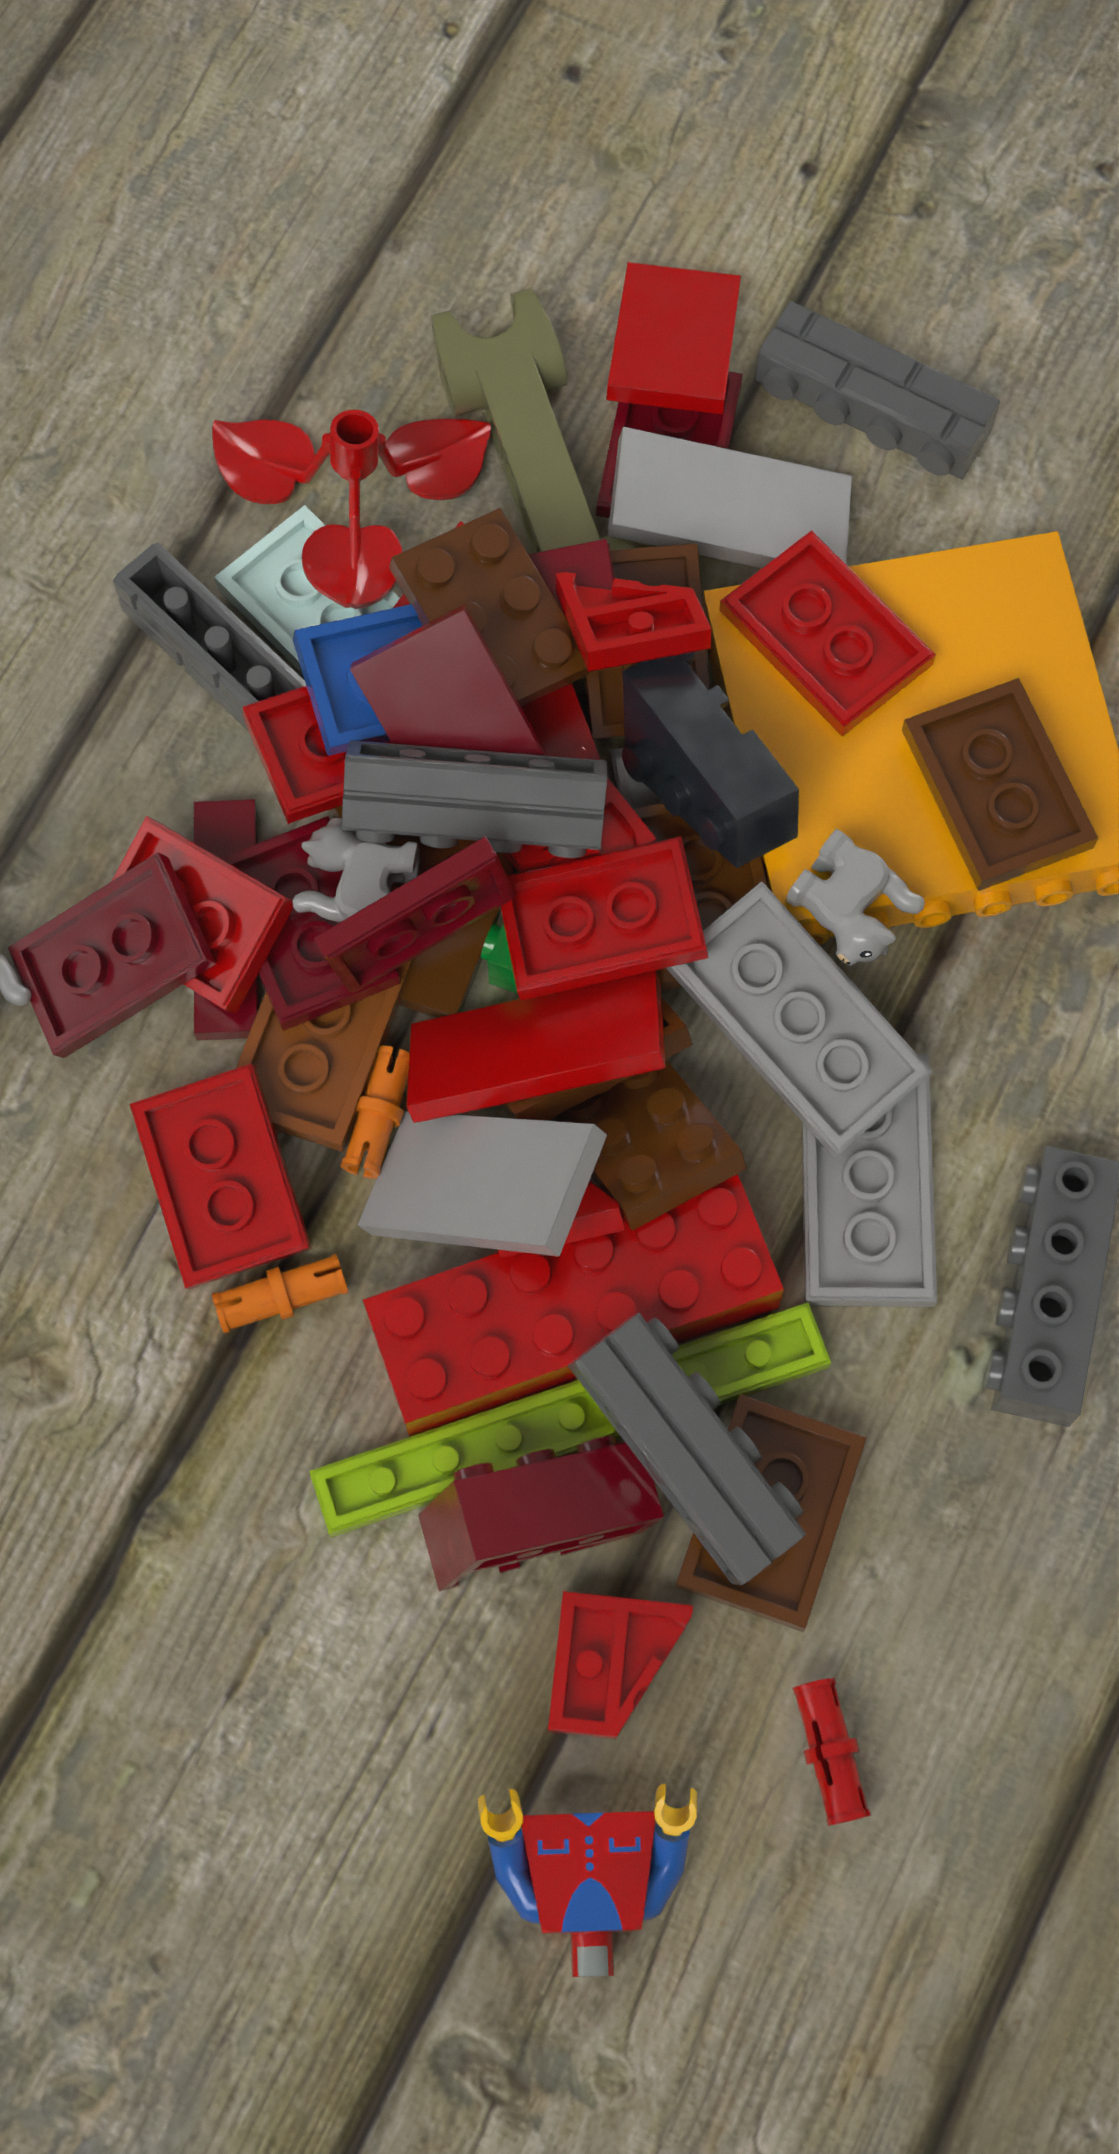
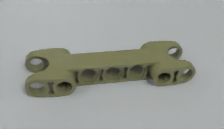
[431,288,635,553]

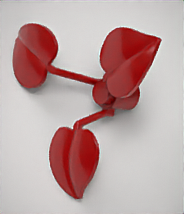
[212,409,491,609]

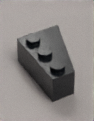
[622,652,799,868]

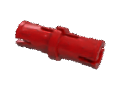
[792,1677,871,1826]

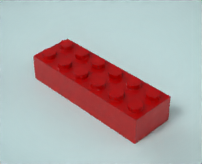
[363,1174,784,1437]

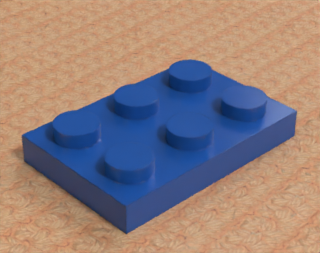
[292,604,423,756]

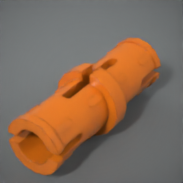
[340,1046,409,1179]
[211,1253,349,1334]

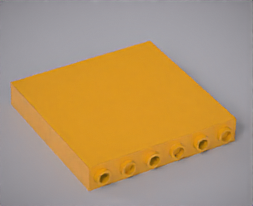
[702,531,1119,945]

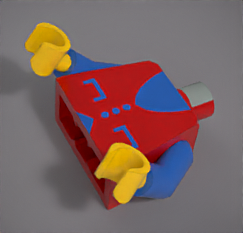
[478,1784,698,1977]

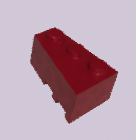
[418,1435,664,1592]

